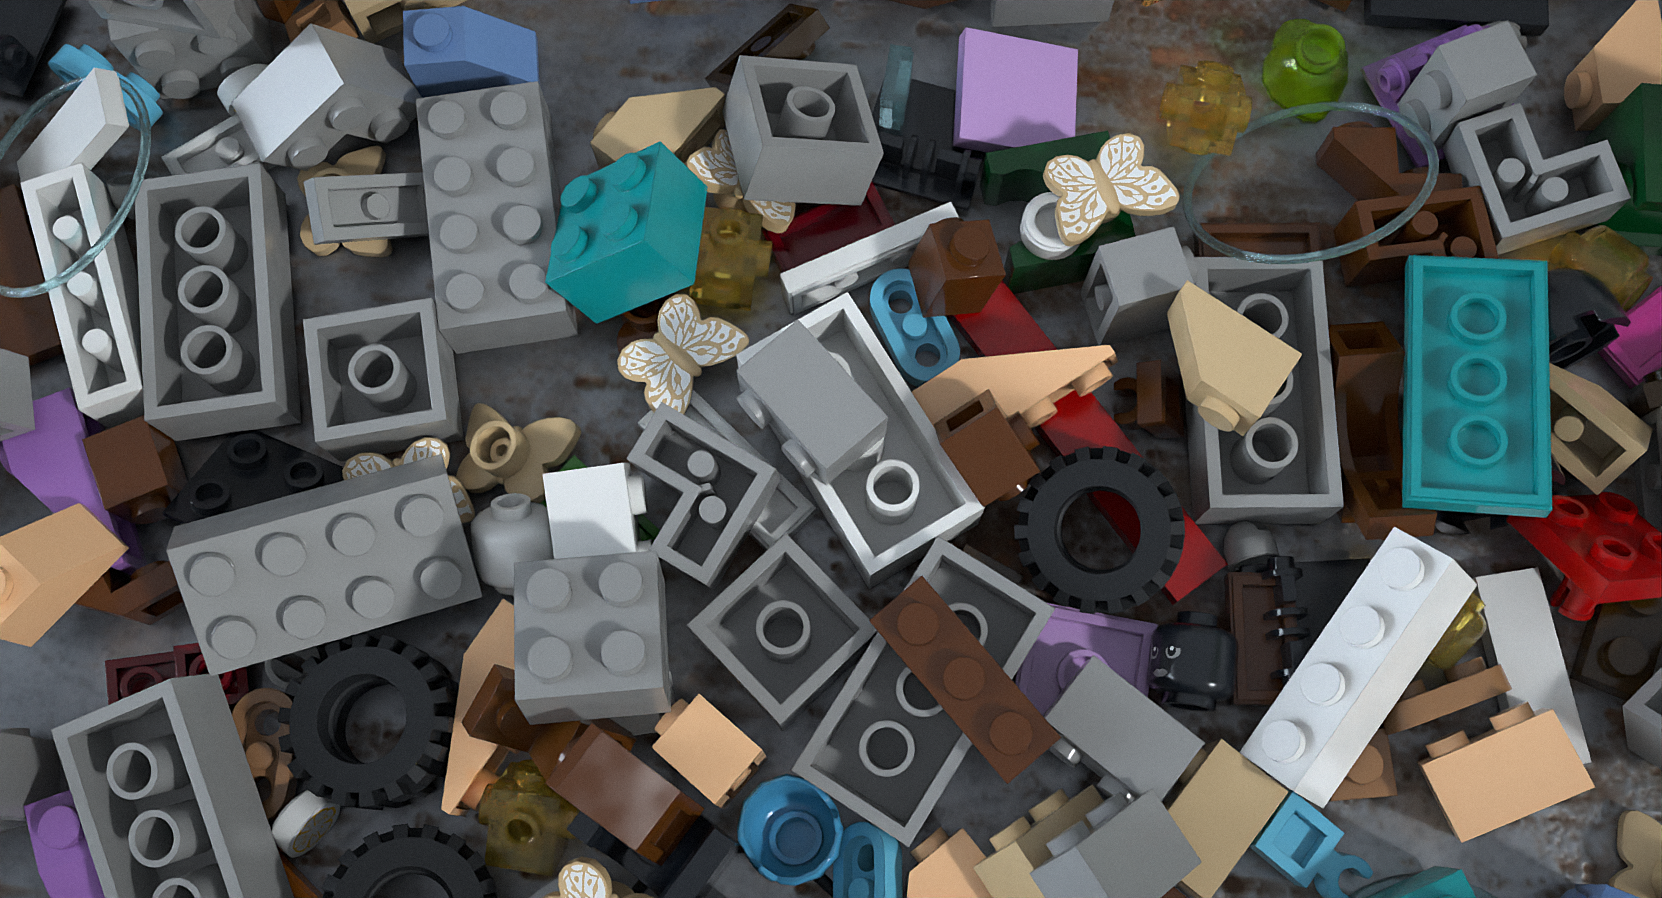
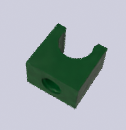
[1584,83,1662,256]
[980,130,1136,294]

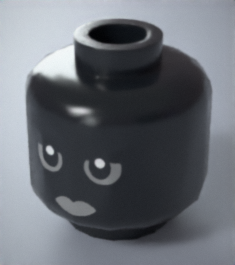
[1147,611,1239,712]

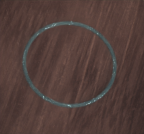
[0,75,151,298]
[1183,102,1439,264]

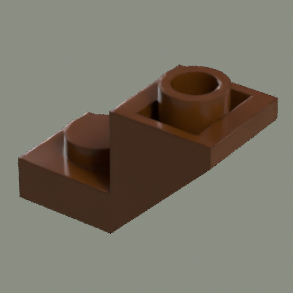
[1316,121,1463,201]
[73,560,185,625]
[461,664,637,781]
[545,723,705,866]

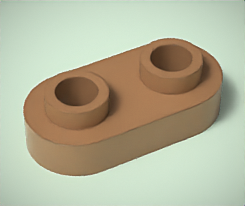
[1382,656,1512,735]
[232,688,298,823]

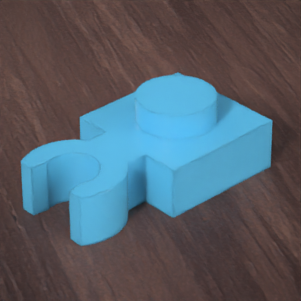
[1249,789,1373,898]

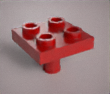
[1506,492,1662,621]

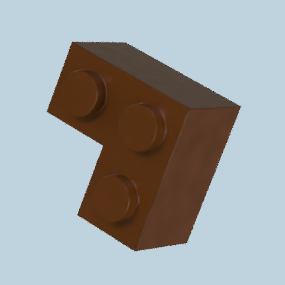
[1333,186,1499,287]

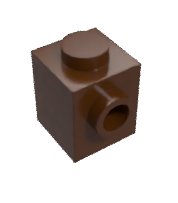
[908,217,1006,318]
[934,389,1040,507]
[82,415,188,524]

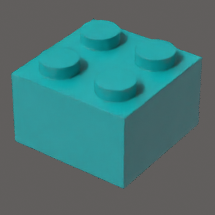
[545,141,708,324]

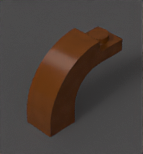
[1328,321,1437,540]

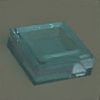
[879,44,914,130]

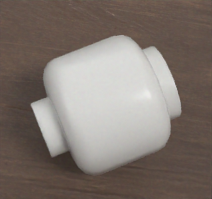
[471,493,554,596]

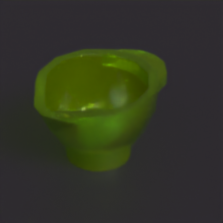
[1262,18,1349,122]

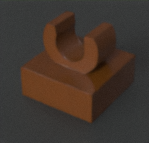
[1114,359,1184,440]

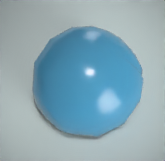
[737,774,844,886]

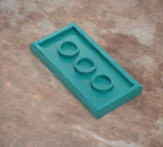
[1402,255,1552,518]

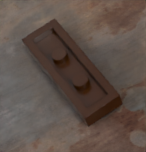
[869,576,1061,784]

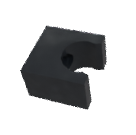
[566,811,741,898]

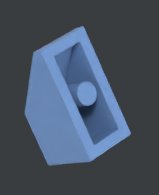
[403,6,540,98]

